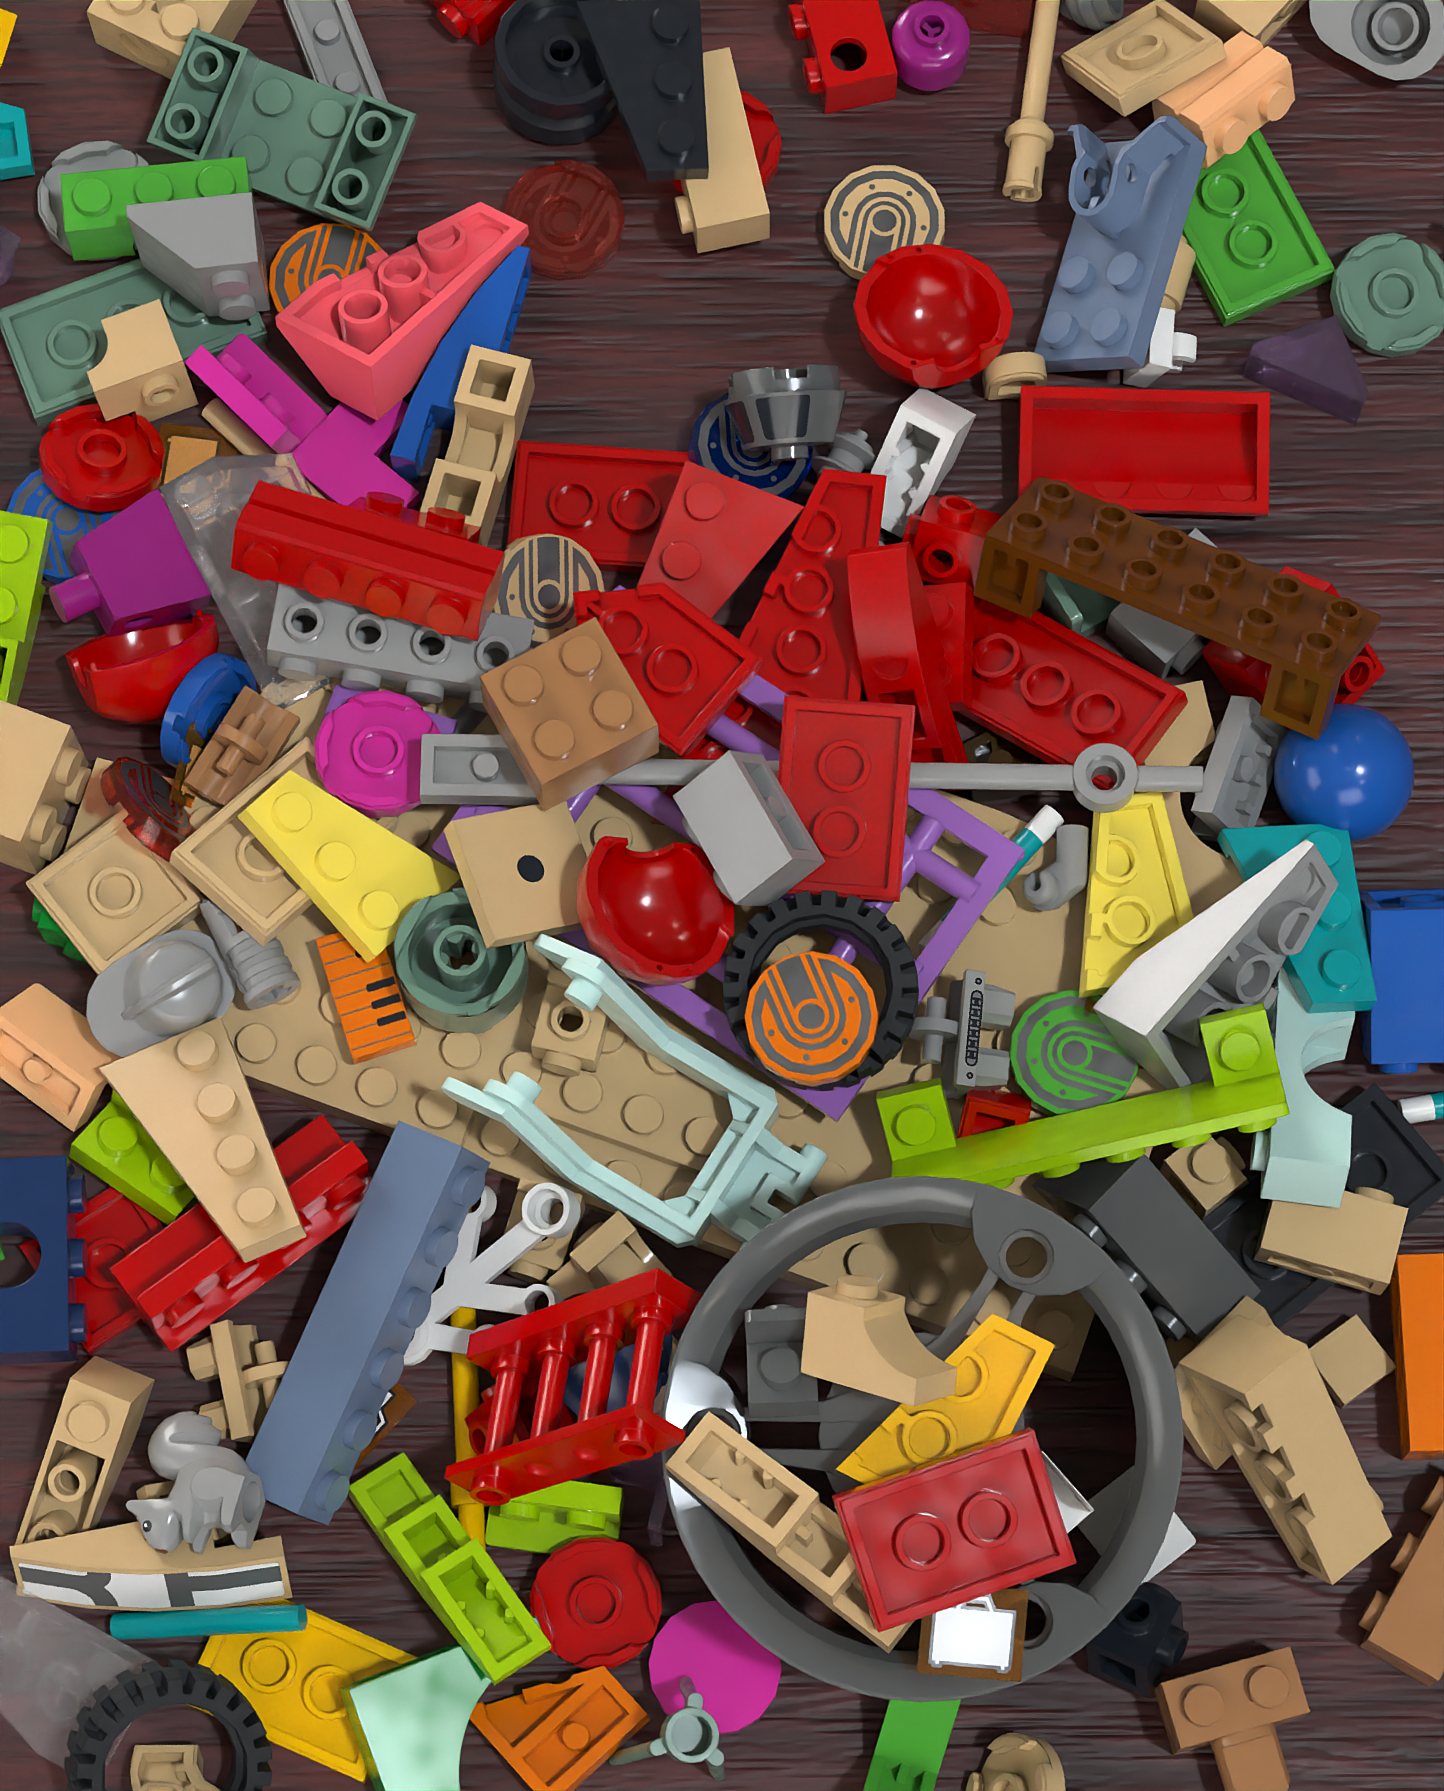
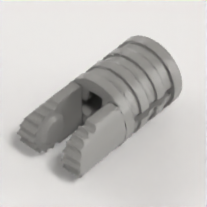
[199,899,301,1009]

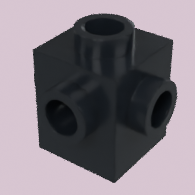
[1086,1582,1189,1698]

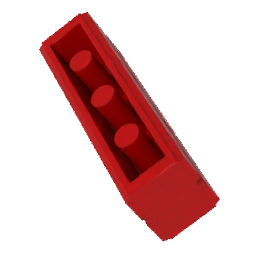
[231,480,505,642]

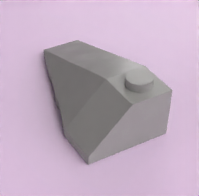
[1093,839,1339,1090]

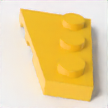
[836,1313,1055,1484]

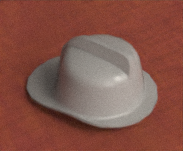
[1309,0,1444,80]
[86,929,236,1058]

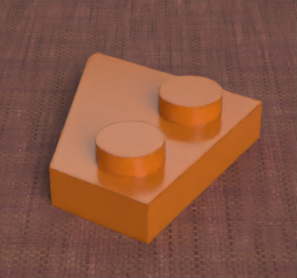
[469,1666,651,1791]

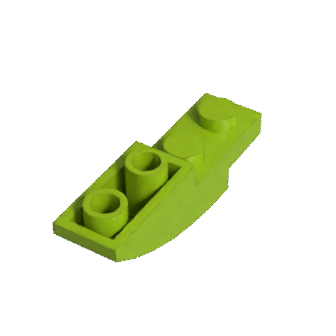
[0,510,53,706]

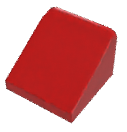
[956,1090,1032,1139]

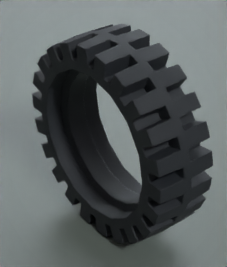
[723,890,919,1091]
[65,1660,273,1791]

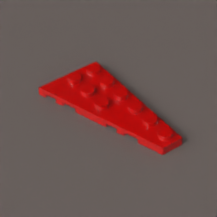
[651,469,887,826]

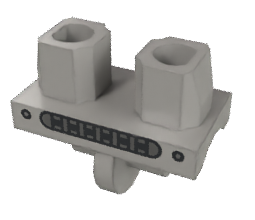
[908,969,1015,1099]

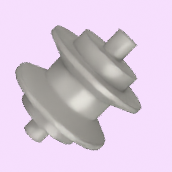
[810,429,877,479]

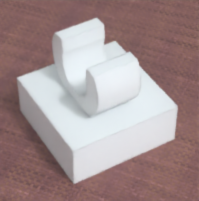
[1123,307,1197,388]

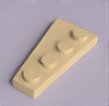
[100,1017,307,1263]

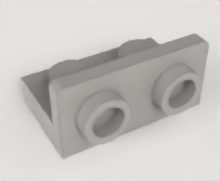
[1191,695,1288,842]

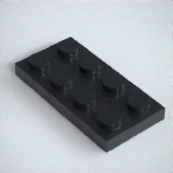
[1202,1083,1444,1329]

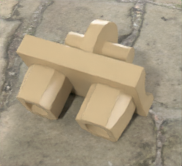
[186,1320,290,1443]

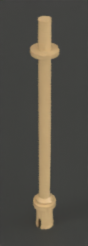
[1002,0,1060,202]

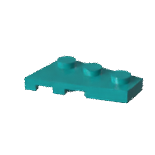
[1217,824,1377,1014]

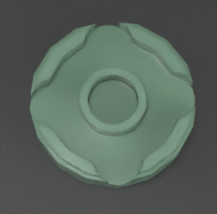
[1330,233,1444,358]

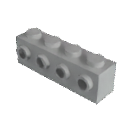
[267,583,535,713]

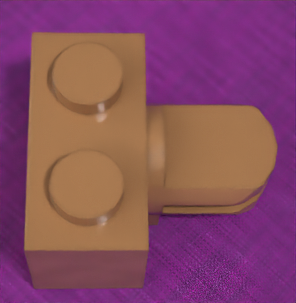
[1154,1646,1310,1791]

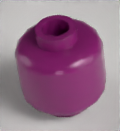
[891,0,970,91]

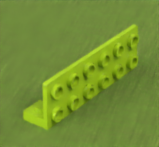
[876,1003,1290,1189]

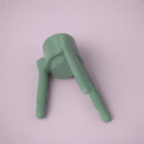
[608,1676,725,1781]

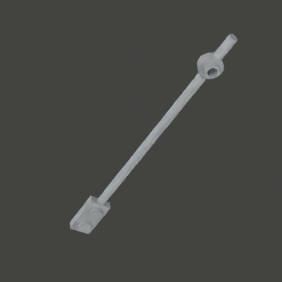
[420,734,1203,813]

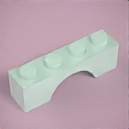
[1250,966,1355,1208]

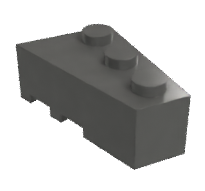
[1032,1154,1261,1344]

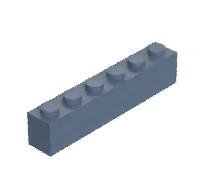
[245,1121,490,1525]

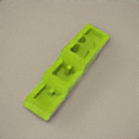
[348,1452,551,1685]

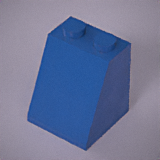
[1359,888,1444,1074]

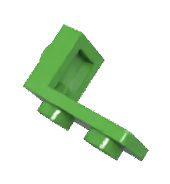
[863,1699,961,1791]

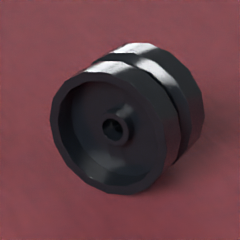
[493,0,619,145]

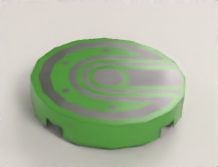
[1009,990,1138,1117]

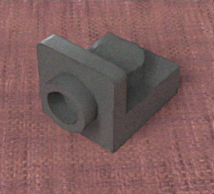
[745,1304,819,1418]

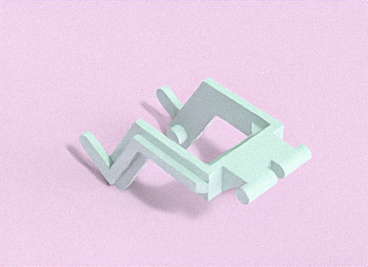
[440,934,828,1250]

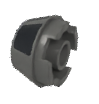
[723,364,847,462]

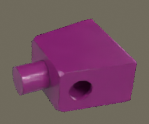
[49,489,213,636]

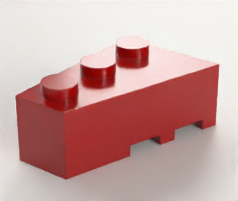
[637,460,804,619]

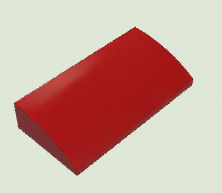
[1017,385,1270,517]

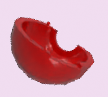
[853,244,1013,389]
[65,609,220,724]
[576,836,734,986]

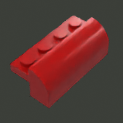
[110,1114,372,1353]

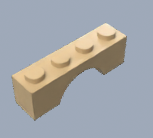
[1134,680,1244,918]

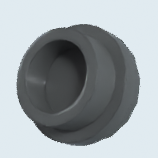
[1059,0,1124,31]

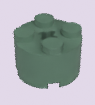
[394,887,529,1034]

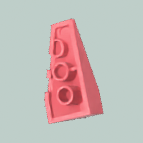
[275,202,529,421]

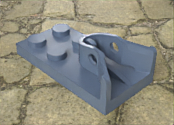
[1034,115,1207,373]

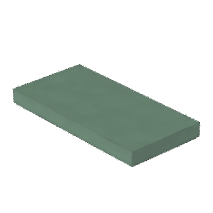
[0,258,269,426]

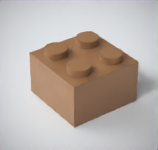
[479,617,659,811]

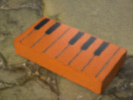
[315,932,417,1065]

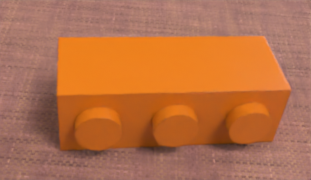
[1389,1253,1444,1461]

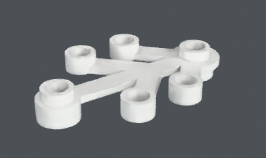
[404,1183,581,1366]

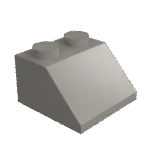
[126,192,270,320]

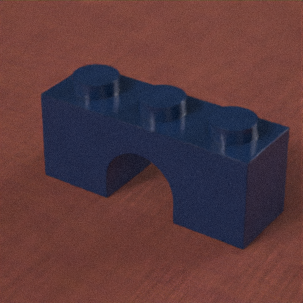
[0,1155,88,1365]

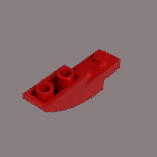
[847,542,969,792]

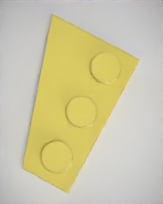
[237,770,461,963]
[1079,792,1194,998]

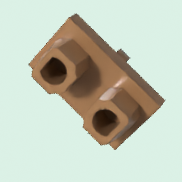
[184,686,300,807]

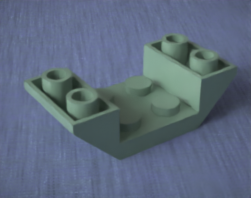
[147,27,418,231]

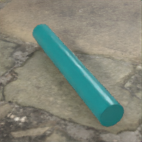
[110,1604,307,1640]

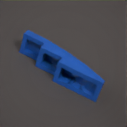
[390,245,533,483]

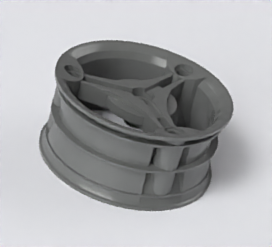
[662,1176,1184,1702]

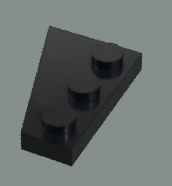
[576,0,709,181]

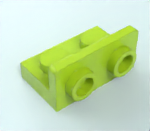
[69,1090,199,1226]
[485,1480,625,1555]

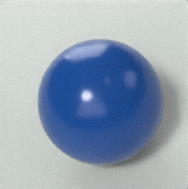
[1273,703,1415,843]

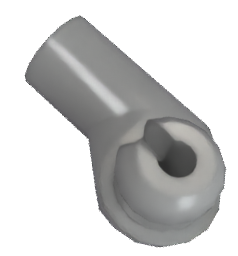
[1023,824,1089,911]

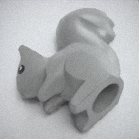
[126,1411,266,1554]

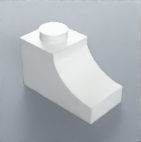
[870,388,976,538]

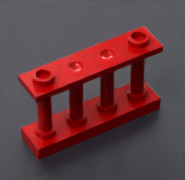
[444,1268,703,1506]

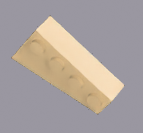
[1178,1315,1392,1585]

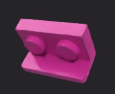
[184,333,327,460]

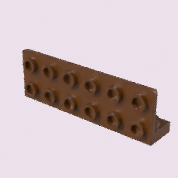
[974,477,1381,740]

